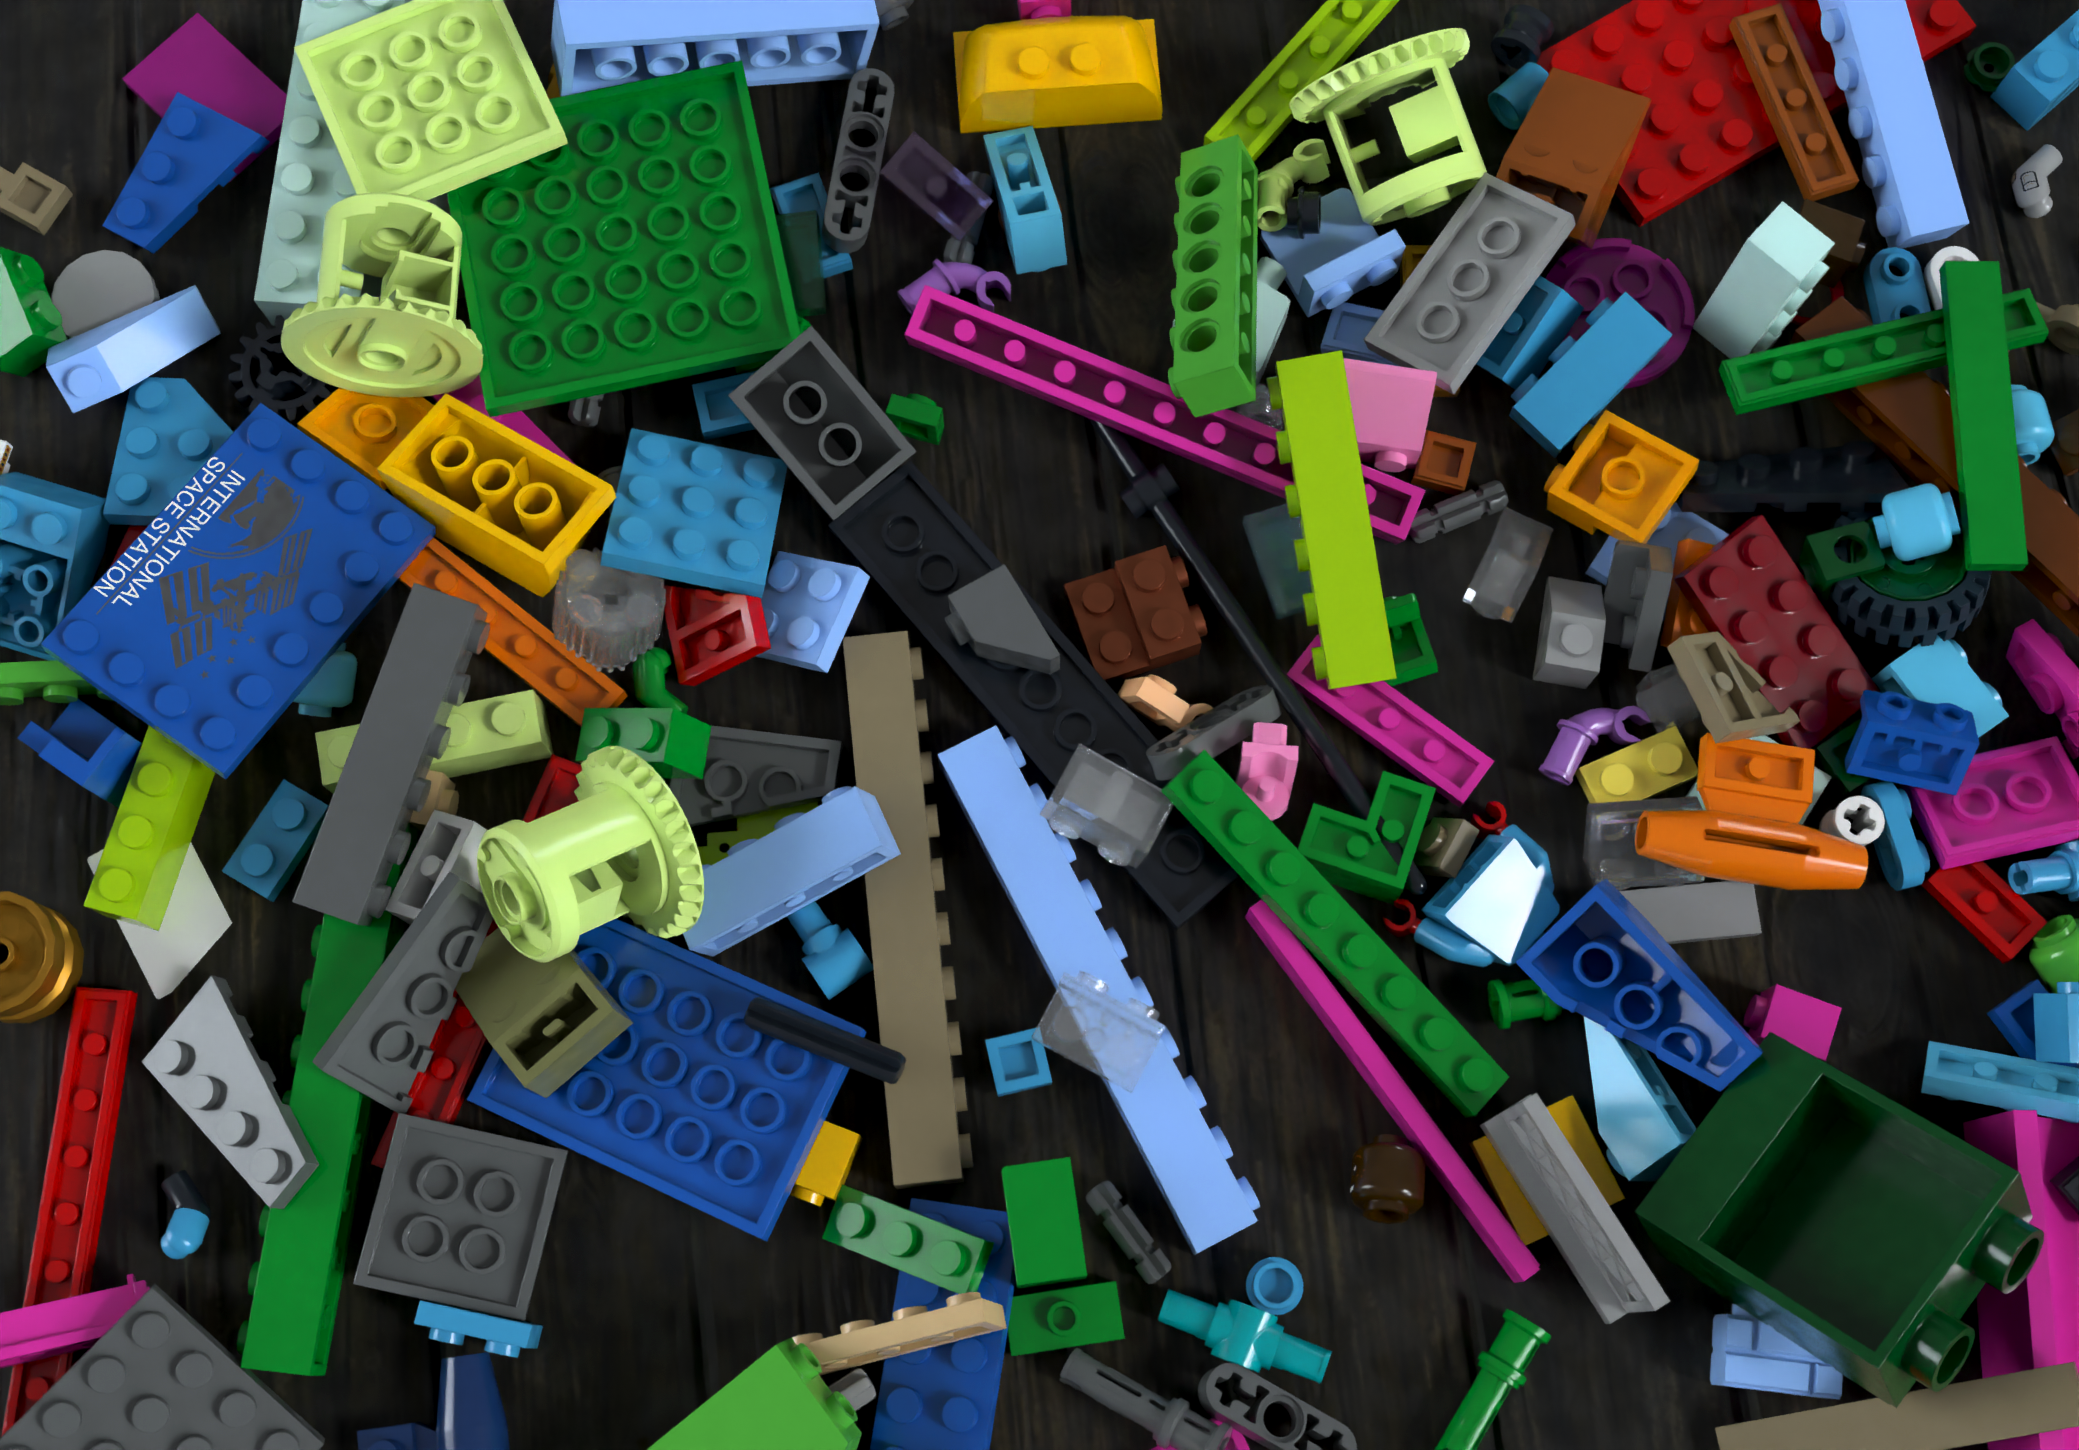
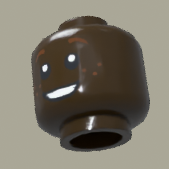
[1350,1134,1426,1224]

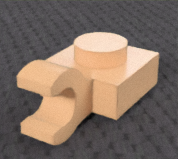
[1117,674,1213,732]

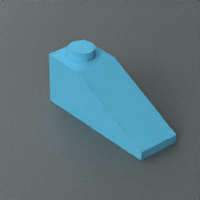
[983,125,1067,274]
[1584,1016,1696,1181]

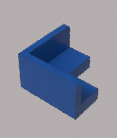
[17,699,142,808]

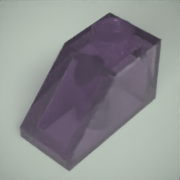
[880,131,993,241]

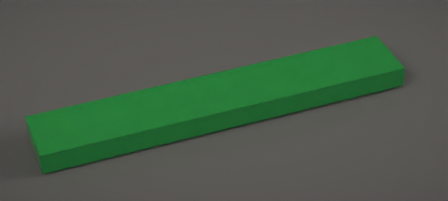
[1939,261,2028,571]
[1719,288,2049,415]

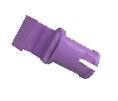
[897,259,1011,316]
[1538,706,1650,785]

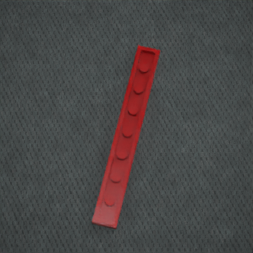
[371,754,582,1169]
[1,987,138,1437]

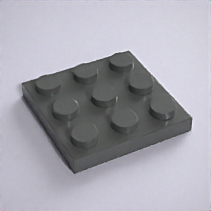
[353,1113,568,1321]

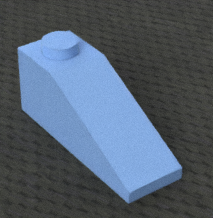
[46,285,221,413]

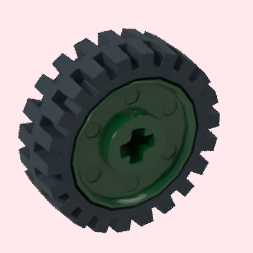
[1826,503,1992,648]

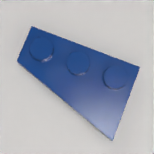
[102,92,270,254]

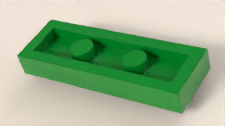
[822,1184,994,1294]

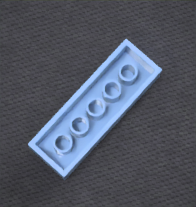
[551,0,880,97]

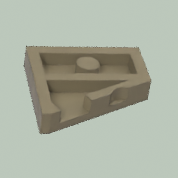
[1667,631,1800,744]

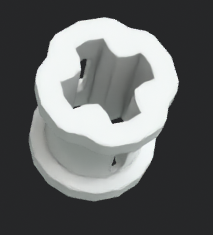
[1819,796,1885,846]

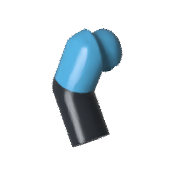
[160,1170,211,1260]

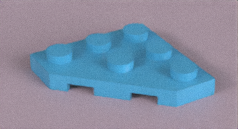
[103,377,233,526]

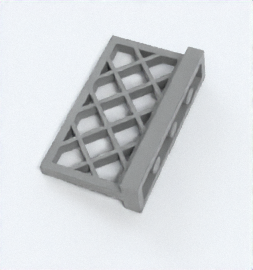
[1480,1093,1670,1324]

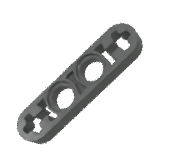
[821,68,895,253]

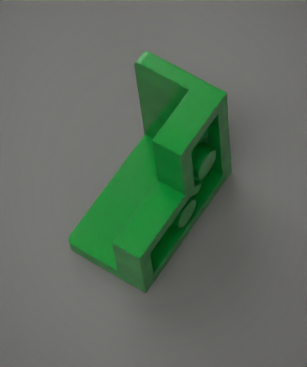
[1298,771,1436,905]
[1001,1157,1087,1289]

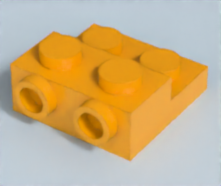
[1544,410,1699,544]

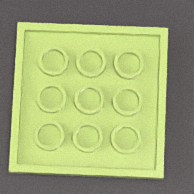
[294,0,568,201]

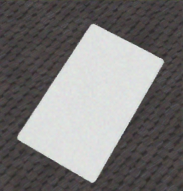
[87,842,232,999]

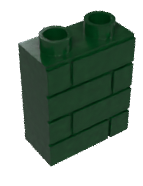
[1635,1032,2044,1408]

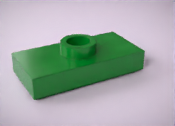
[1008,1281,1125,1356]

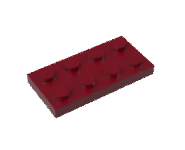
[1674,515,1880,749]

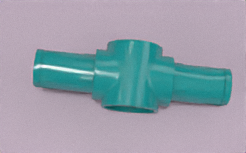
[1158,1289,1332,1383]

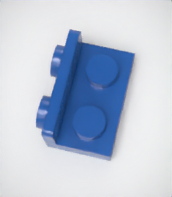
[1844,690,1979,795]

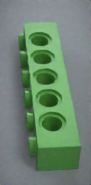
[1168,134,1258,418]

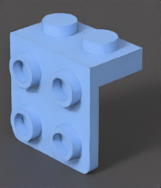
[1261,188,1406,317]

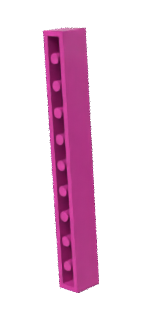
[904,285,1426,545]

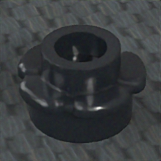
[1287,187,1321,239]

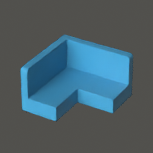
[1476,275,1584,390]

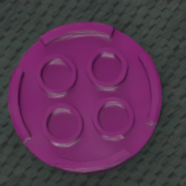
[1545,238,1695,389]

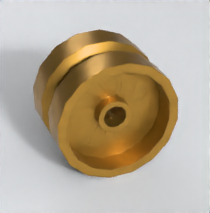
[0,891,84,1023]

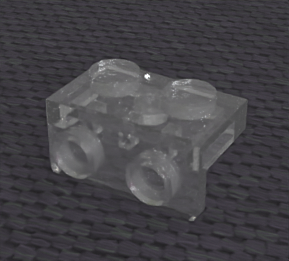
[1583,796,1705,890]

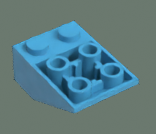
[0,472,110,660]

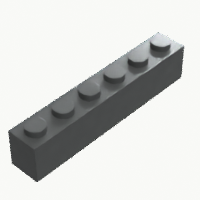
[293,583,490,927]

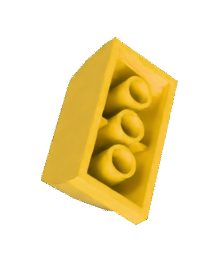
[953,16,1162,133]
[377,393,616,598]

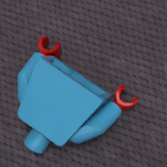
[1384,801,1560,967]

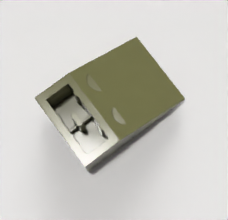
[455,927,633,1098]

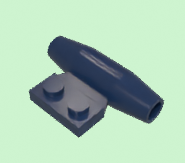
[357,1352,510,1450]

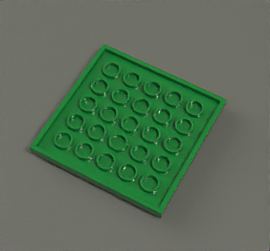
[447,60,801,417]

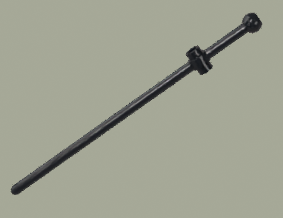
[1088,418,1427,896]

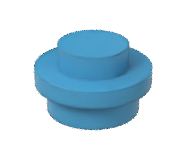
[1246,1257,1303,1315]

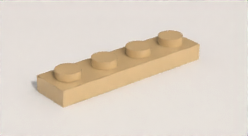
[792,1292,1007,1376]

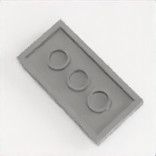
[1364,172,1576,395]

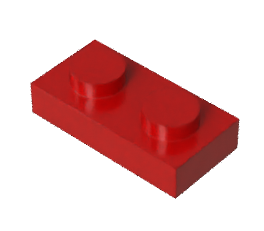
[1921,861,2047,963]

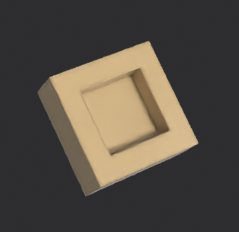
[409,770,459,833]

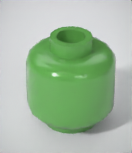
[2029,914,2079,993]

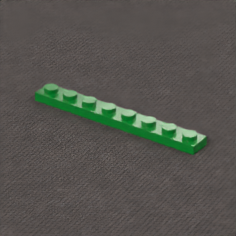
[1160,749,1509,1118]

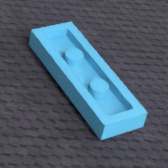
[1921,1041,2079,1123]

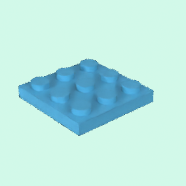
[600,428,787,598]

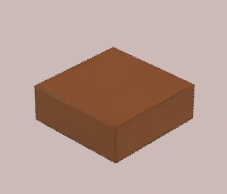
[1411,430,1477,495]

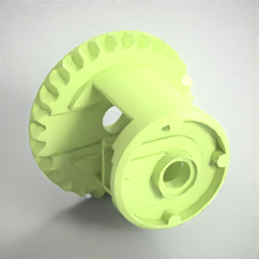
[1289,28,1487,225]
[281,192,483,397]
[477,746,704,963]

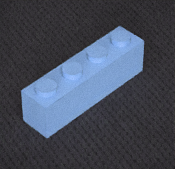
[683,786,901,957]

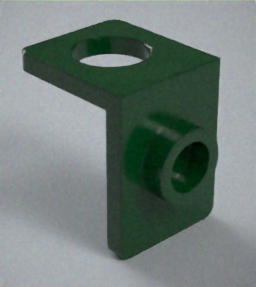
[1795,521,1886,608]

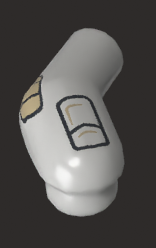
[2011,144,2063,218]

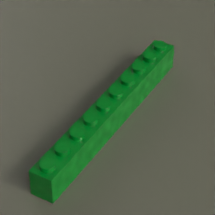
[237,823,421,1376]

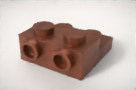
[1064,545,1207,684]

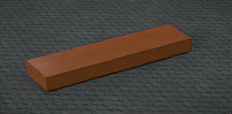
[1729,3,1859,201]

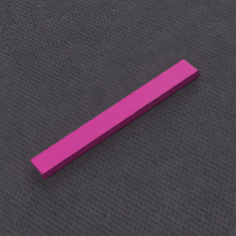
[1245,899,1540,1283]

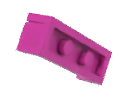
[0,1274,150,1369]

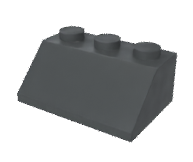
[728,325,916,521]

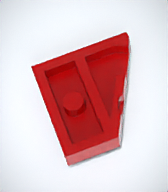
[660,586,771,686]

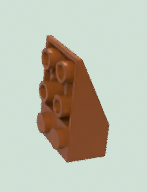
[1496,67,1651,249]

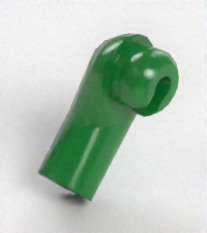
[632,647,688,714]

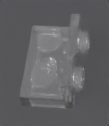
[1032,971,1166,1093]

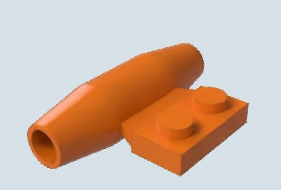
[1635,733,1868,890]

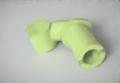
[1258,138,1331,232]

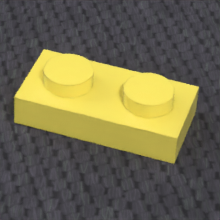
[1575,726,1698,821]

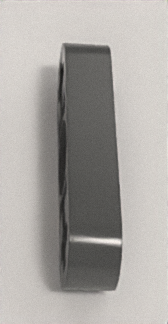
[1146,685,1282,780]
[1198,1363,1357,1450]

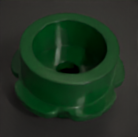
[1963,42,2015,92]

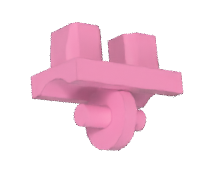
[1236,722,1299,821]

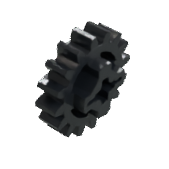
[229,315,339,429]

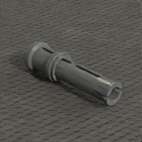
[1060,1348,1233,1450]

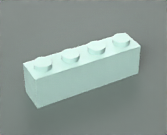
[1693,201,1835,359]

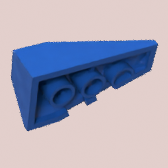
[1516,879,1764,1092]

